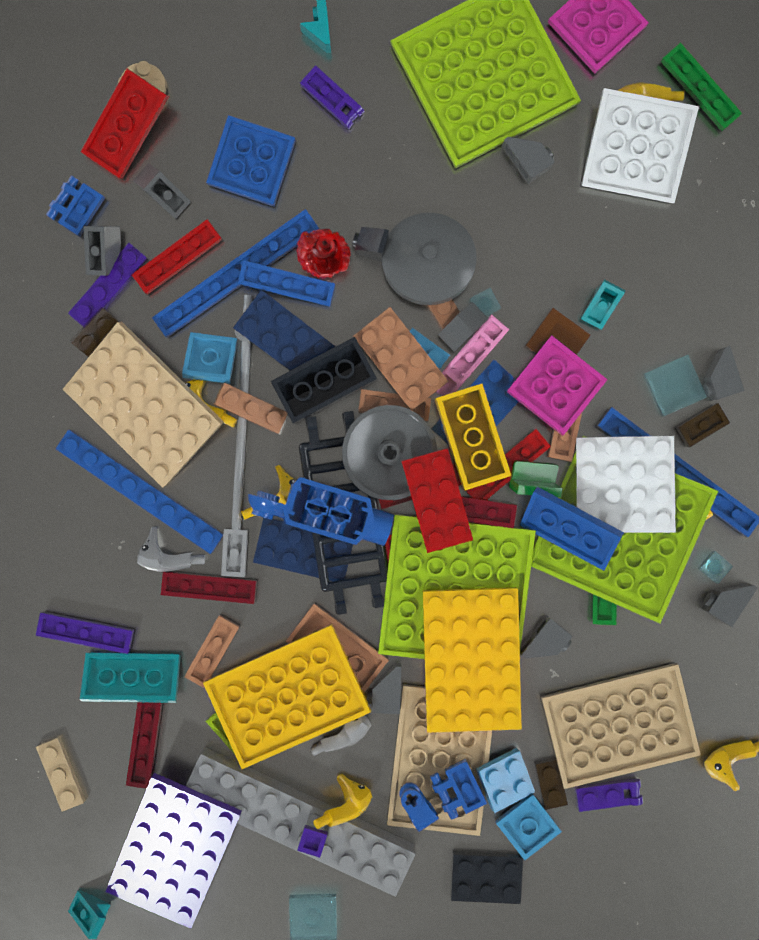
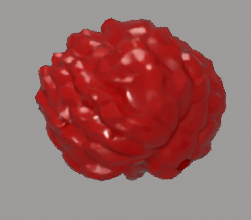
[296,229,351,279]

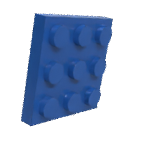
[206,115,296,207]

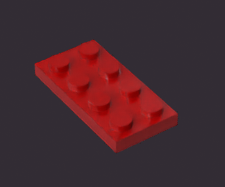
[81,68,170,179]
[401,448,473,553]

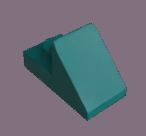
[300,0,331,53]
[581,279,626,330]
[68,890,110,939]

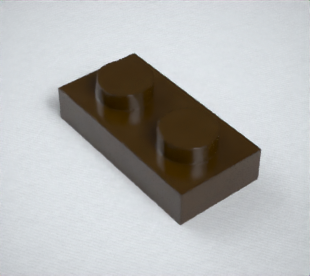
[70,307,119,357]
[676,403,730,447]
[534,757,568,810]

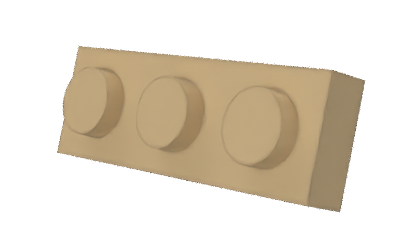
[36,736,86,812]

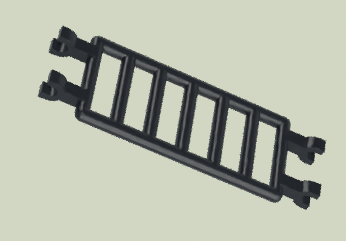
[299,411,388,615]

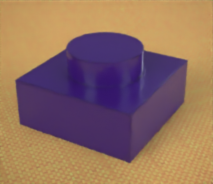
[297,825,328,858]

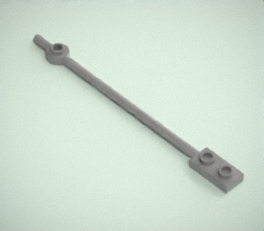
[221,295,253,577]

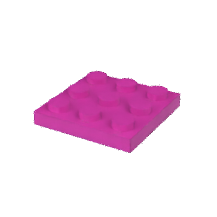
[548,0,649,74]
[507,335,608,436]

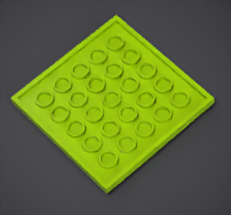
[390,0,581,169]
[531,436,718,624]
[378,514,536,659]

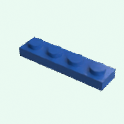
[237,260,335,307]

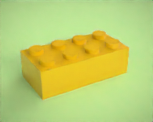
[435,384,511,490]

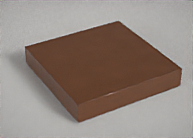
[525,308,591,355]

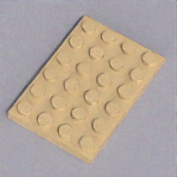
[63,321,224,488]
[541,663,701,789]
[387,684,492,836]

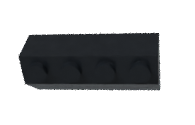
[270,337,377,424]

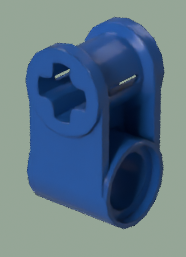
[399,782,439,832]

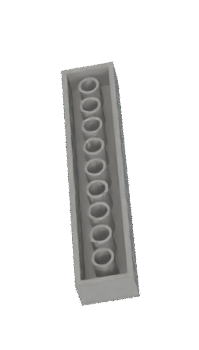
[186,747,416,897]

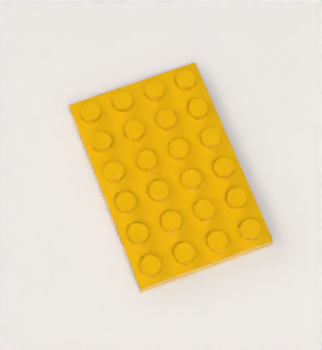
[423,587,522,733]
[203,624,371,769]

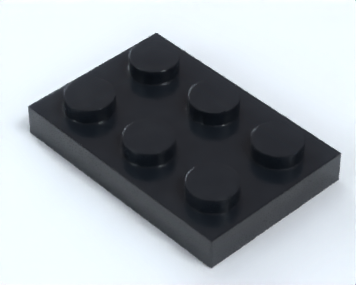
[450,851,523,904]

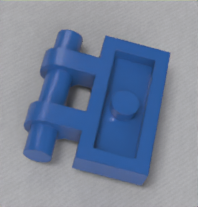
[46,175,105,237]
[430,759,487,820]

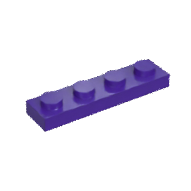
[68,243,149,326]
[36,612,134,654]

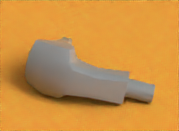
[137,527,205,572]
[311,715,372,756]

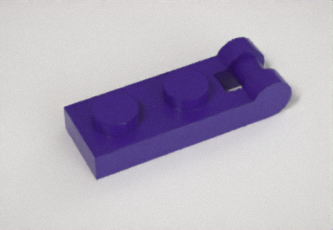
[300,65,365,130]
[575,778,643,812]

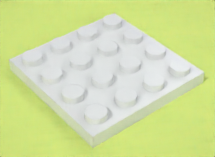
[581,88,699,203]
[576,436,676,533]

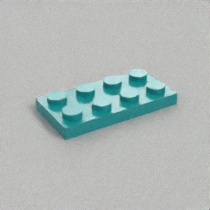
[80,653,181,703]

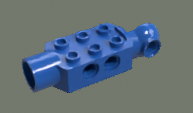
[248,477,394,546]

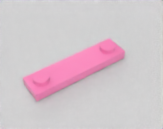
[436,314,509,396]

